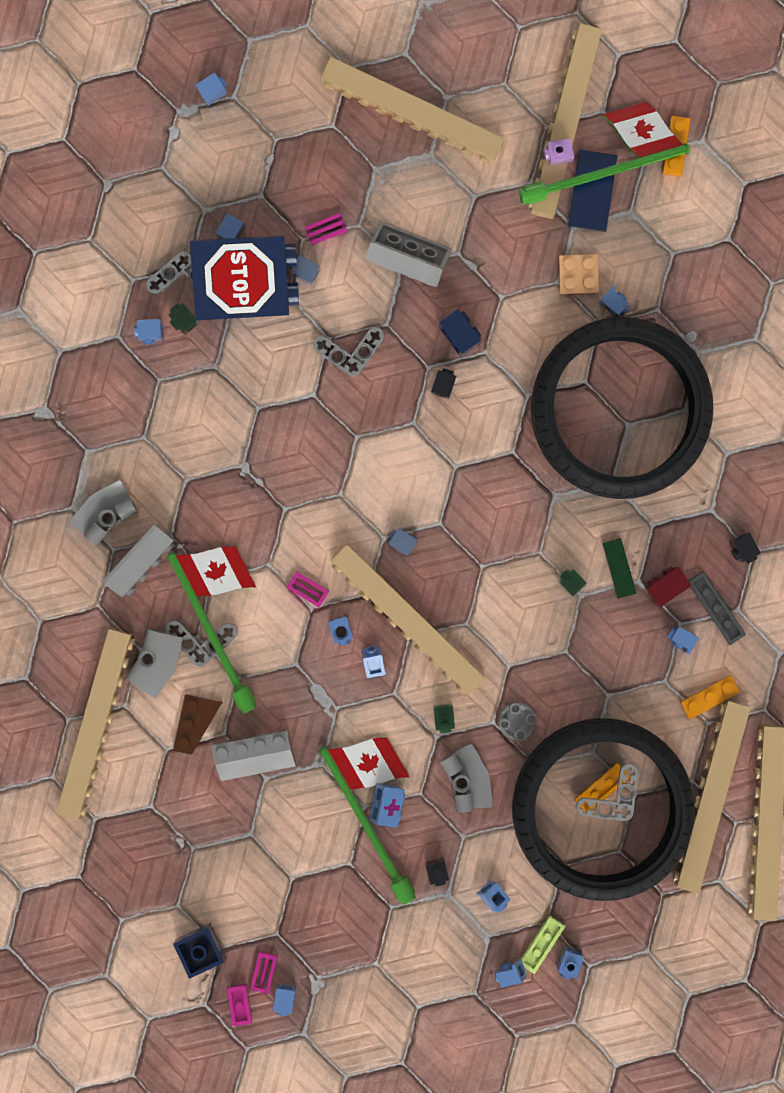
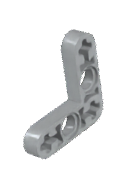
[146,252,193,295]
[313,328,384,377]
[166,621,238,667]
[576,763,638,821]

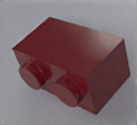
[645,566,692,608]

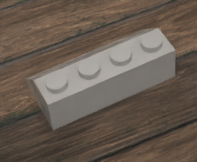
[365,221,452,287]
[102,524,176,597]
[211,729,296,781]

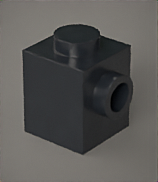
[431,368,457,399]
[730,533,761,564]
[425,858,449,886]

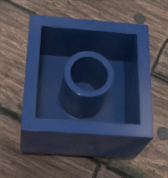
[439,309,481,358]
[173,923,227,979]

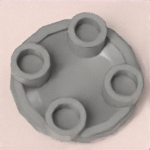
[499,703,537,741]

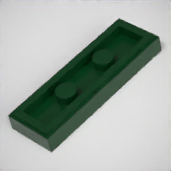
[602,538,637,599]

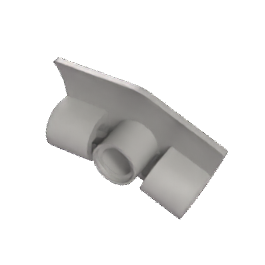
[69,480,138,546]
[125,629,183,698]
[440,744,493,813]

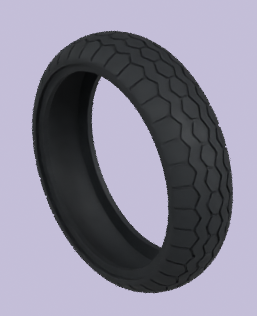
[531,317,713,499]
[512,718,695,901]

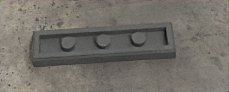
[688,571,746,645]

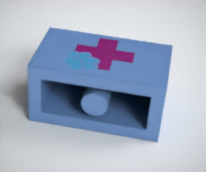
[369,783,405,827]

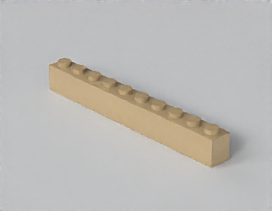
[529,23,602,219]
[321,57,505,164]
[331,544,485,695]
[56,628,135,820]
[673,700,751,893]
[747,725,784,921]

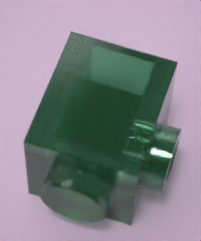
[168,303,200,335]
[558,569,587,596]
[433,704,455,733]

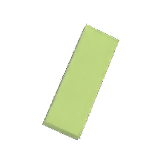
[521,914,566,974]

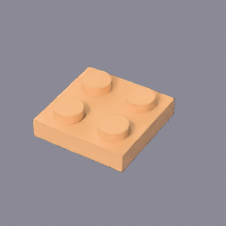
[559,254,599,295]

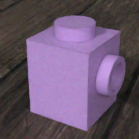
[544,138,574,166]

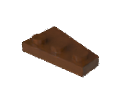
[173,694,223,755]

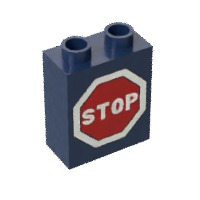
[190,235,299,321]

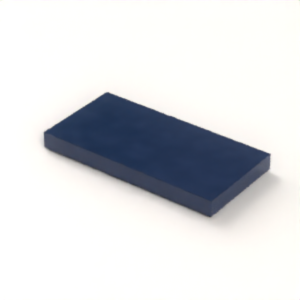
[568,150,618,232]

